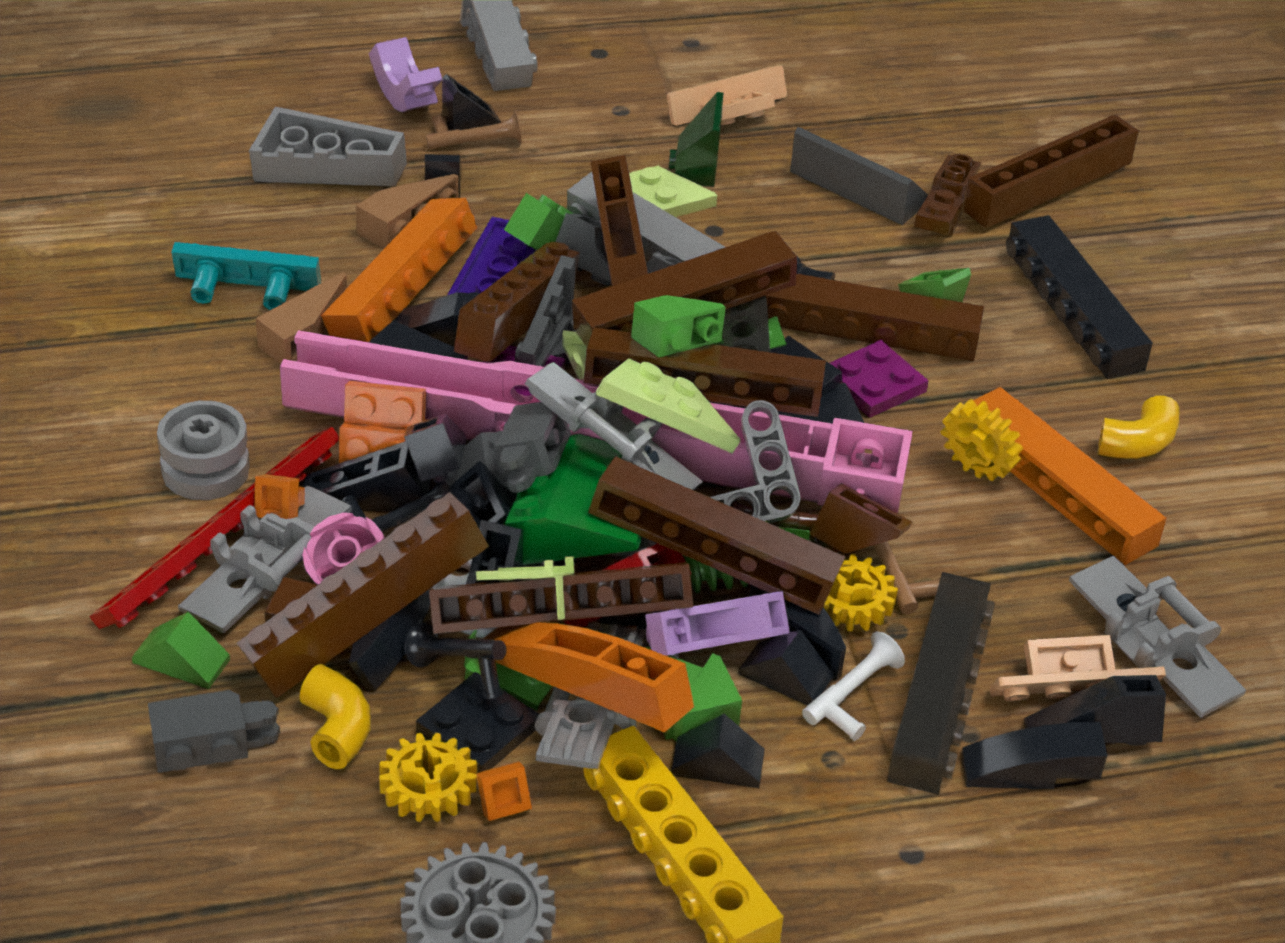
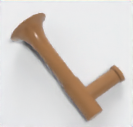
[426,110,522,149]
[873,541,948,614]

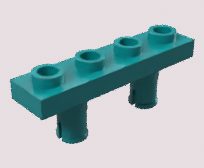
[171,242,321,310]

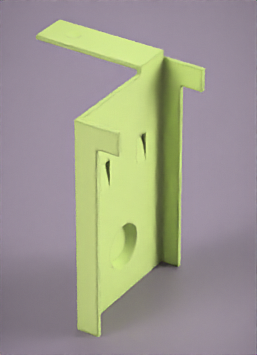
[476,557,574,620]

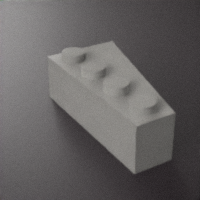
[460,0,538,91]
[249,107,407,186]

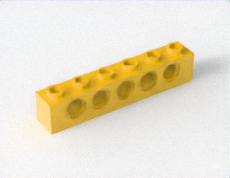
[583,725,784,943]

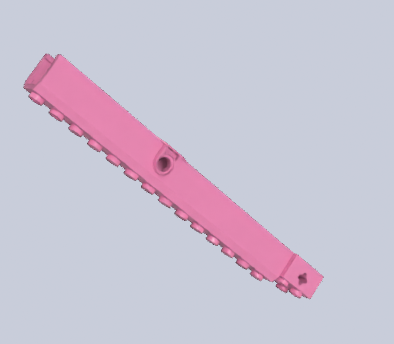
[280,330,913,514]

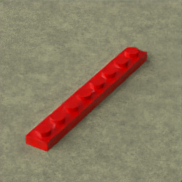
[89,426,339,630]

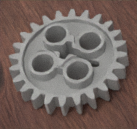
[401,842,556,943]

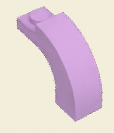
[369,37,442,112]
[645,591,790,656]

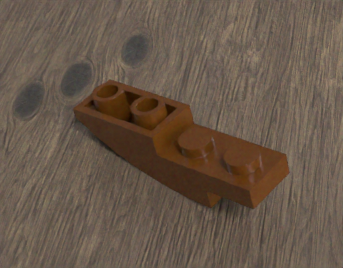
[914,154,981,235]

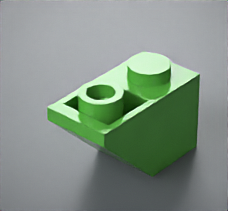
[504,193,574,250]
[631,295,726,357]

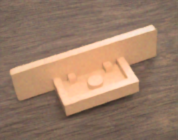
[667,65,787,126]
[989,635,1166,701]

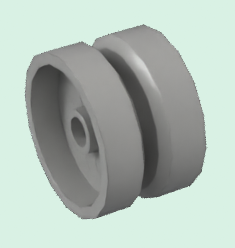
[157,400,250,500]

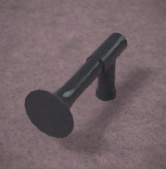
[341,480,454,534]
[404,623,507,699]

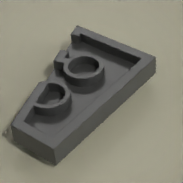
[515,255,576,367]

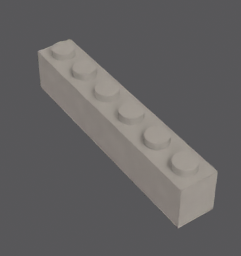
[567,172,745,316]

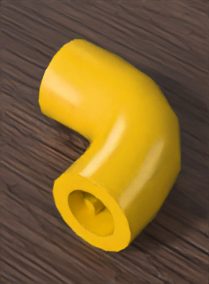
[1098,395,1180,459]
[299,664,371,769]

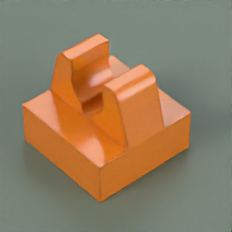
[255,474,305,519]
[476,762,532,821]

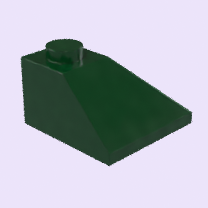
[669,92,724,187]

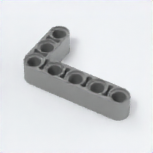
[609,400,800,561]

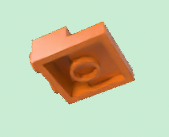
[339,381,426,463]

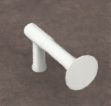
[802,631,905,741]

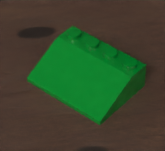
[505,434,642,565]

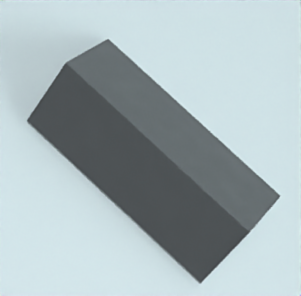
[790,127,928,225]

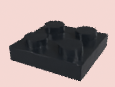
[416,672,539,773]

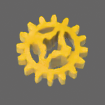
[940,399,1023,481]
[823,554,898,631]
[379,733,477,822]

